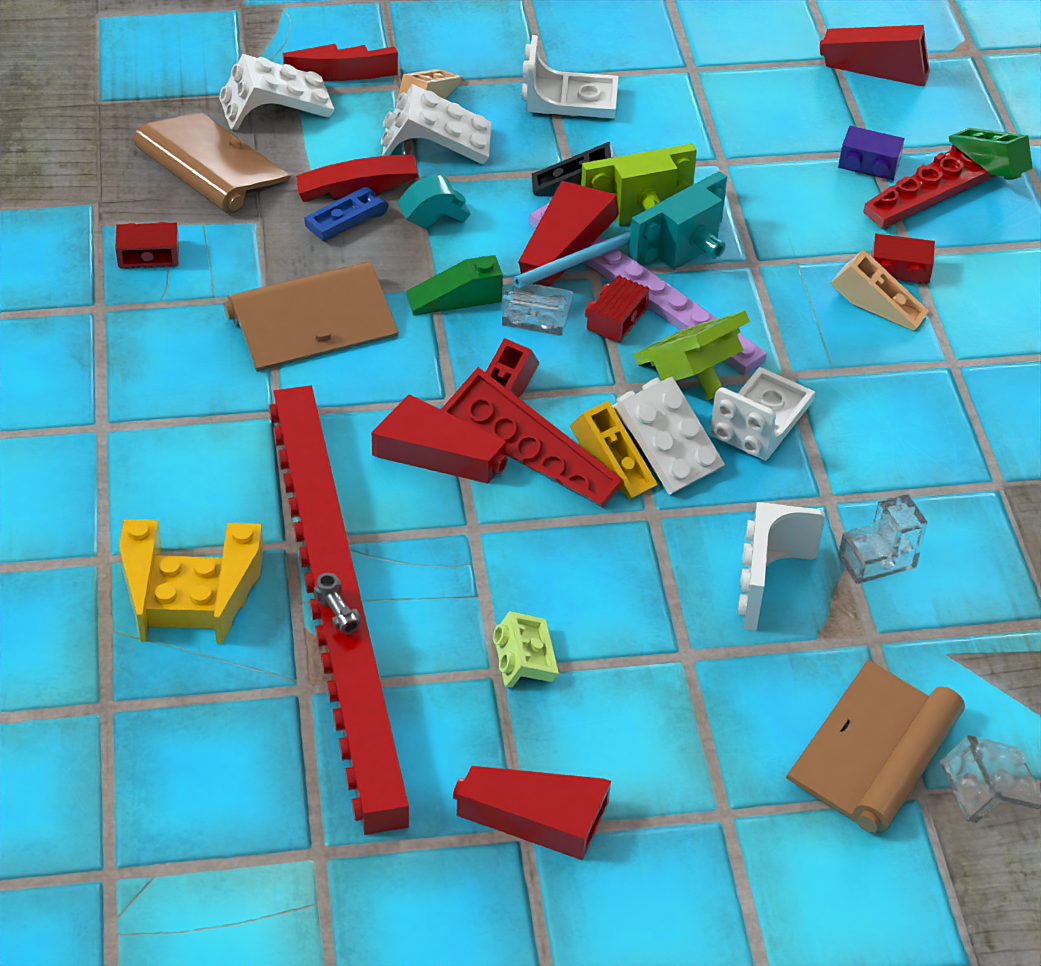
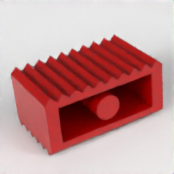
[115,222,179,269]
[871,233,935,284]
[585,275,650,343]

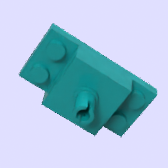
[628,171,727,270]

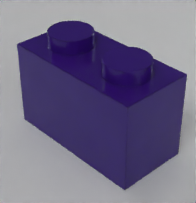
[838,126,905,181]

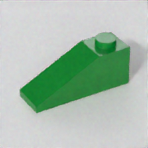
[948,128,1033,180]
[406,255,503,315]

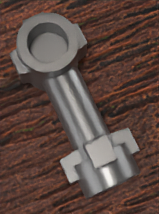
[314,573,361,635]

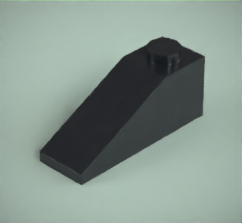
[532,141,619,196]

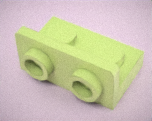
[493,611,559,688]

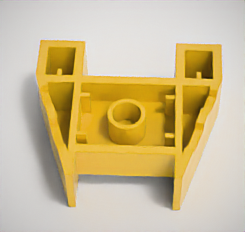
[119,519,264,644]

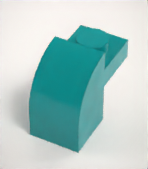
[398,175,471,230]

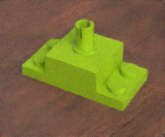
[581,143,697,226]
[633,310,750,400]

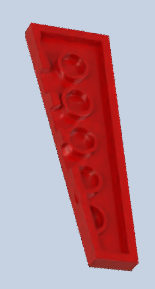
[863,145,997,228]
[441,367,624,508]

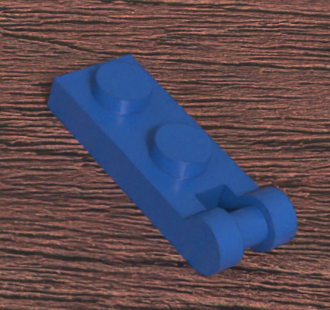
[304,187,388,241]

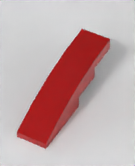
[282,44,398,81]
[296,155,419,202]

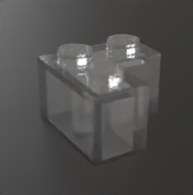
[838,494,928,585]

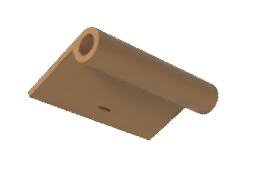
[134,113,290,213]
[223,262,399,371]
[786,660,965,833]

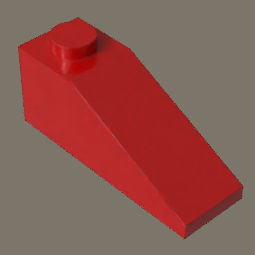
[486,338,539,398]

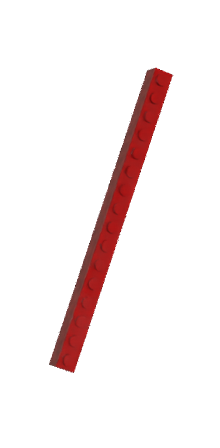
[269,385,409,835]

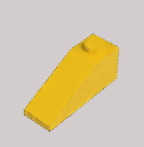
[570,400,658,500]

